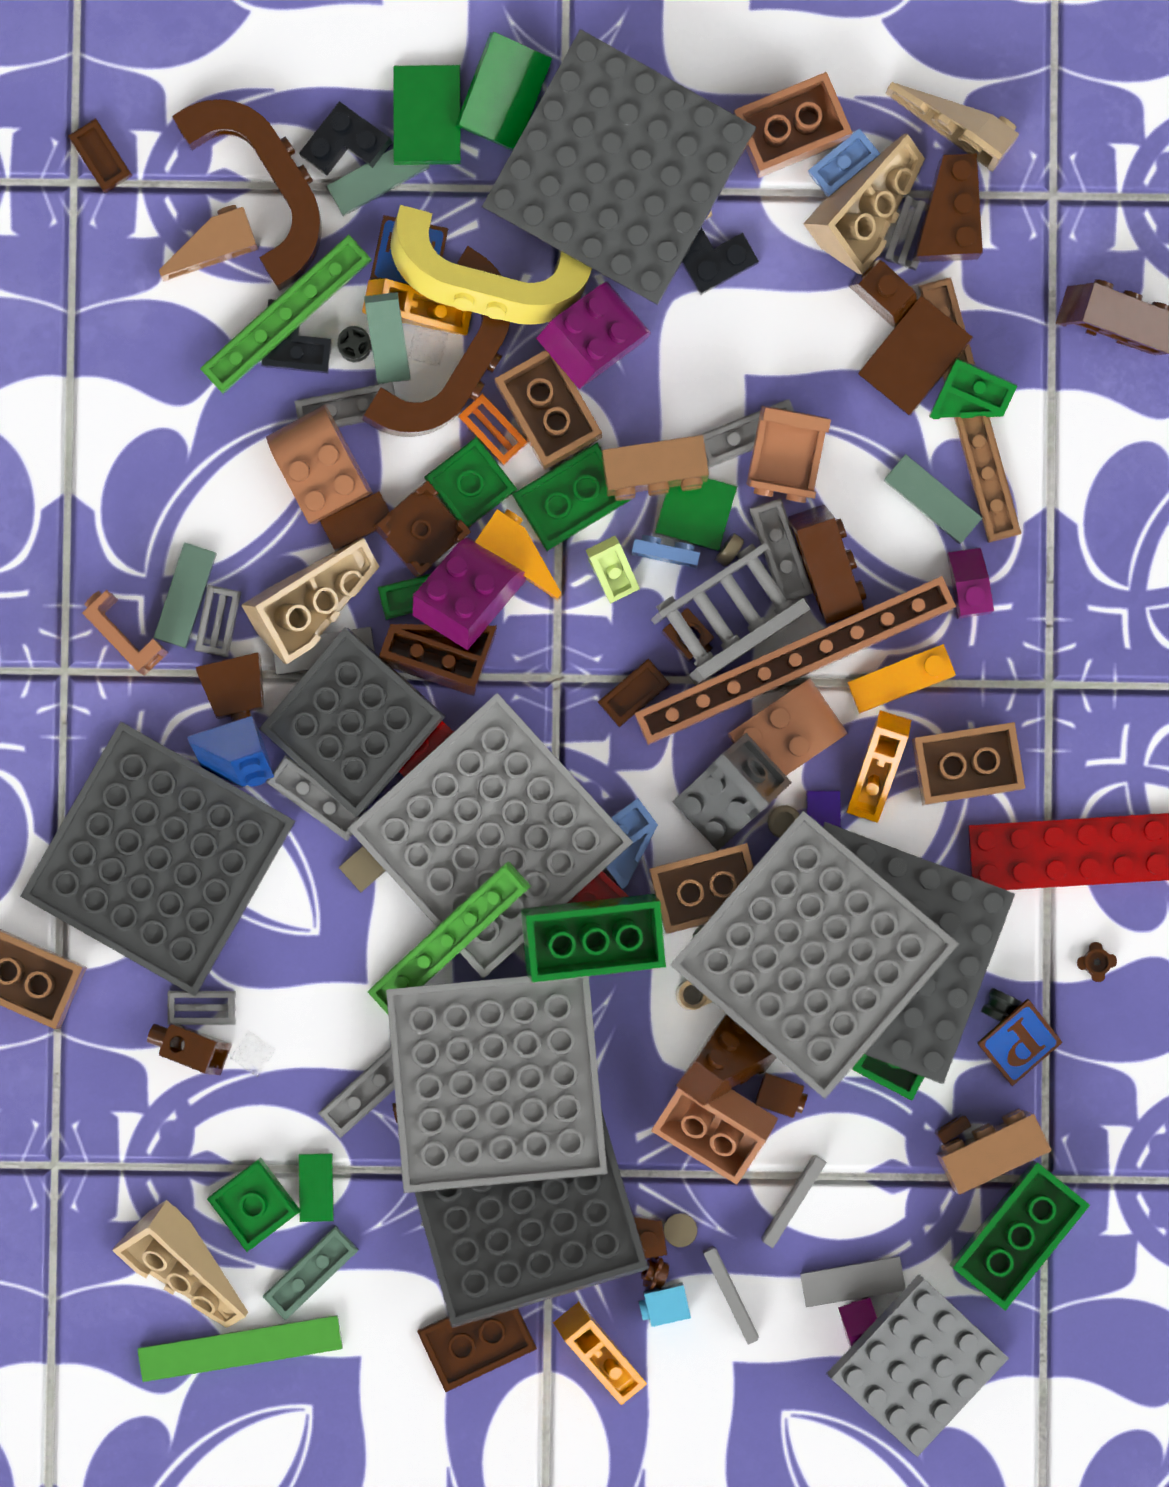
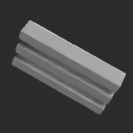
[884,196,928,271]
[195,585,241,657]
[168,991,236,1025]

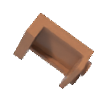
[746,405,831,503]
[82,590,169,676]

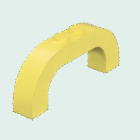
[391,205,592,325]

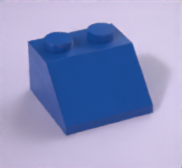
[187,716,274,787]

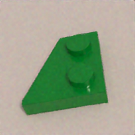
[929,357,1017,419]

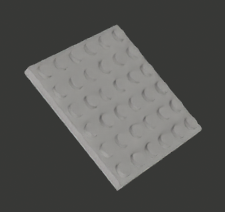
[348,693,633,979]
[670,811,959,1099]
[386,976,607,1193]

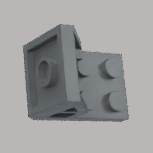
[672,733,792,851]

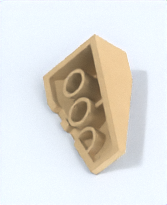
[886,82,1019,172]
[804,134,925,274]
[241,538,379,664]
[112,1200,248,1328]

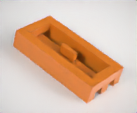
[458,393,528,466]

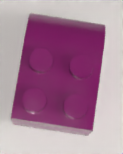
[536,282,651,389]
[413,537,526,650]

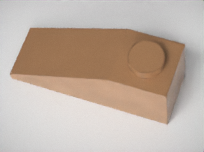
[159,205,258,282]

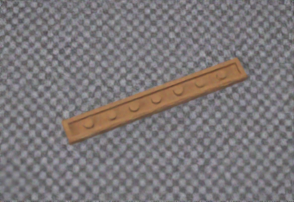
[918,277,1022,543]

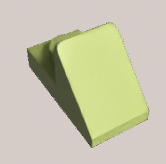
[585,536,640,604]

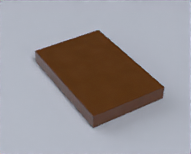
[858,296,973,416]
[417,1308,537,1393]

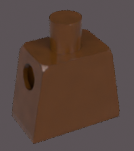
[849,260,917,328]
[196,652,264,722]
[147,1023,232,1075]

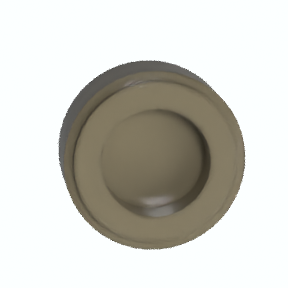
[715,533,744,567]
[767,805,800,838]
[663,1213,697,1247]

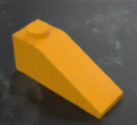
[362,278,472,336]
[475,509,562,601]
[847,644,956,714]
[846,710,912,823]
[553,1301,647,1405]

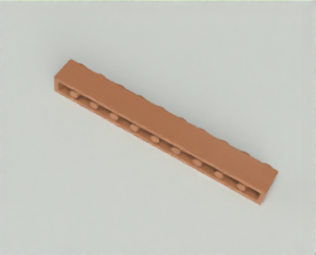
[634,576,956,745]

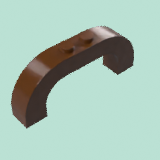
[172,99,322,291]
[362,246,510,437]

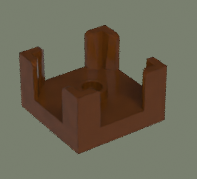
[372,481,471,577]

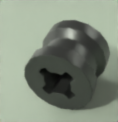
[337,326,372,363]
[980,988,1022,1022]

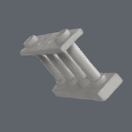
[651,542,810,686]

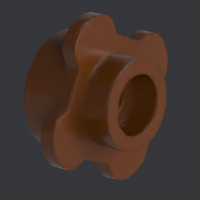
[1077,942,1117,982]
[641,1257,669,1290]

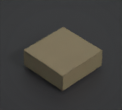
[338,846,385,893]

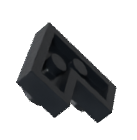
[299,101,393,176]
[682,227,759,296]
[261,299,332,374]

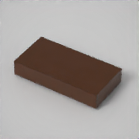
[68,118,132,193]
[320,491,390,551]
[598,658,670,728]

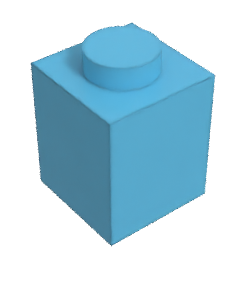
[639,1282,691,1327]

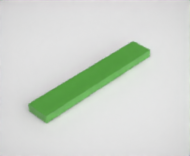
[200,235,372,394]
[367,861,531,1014]
[137,1315,343,1382]

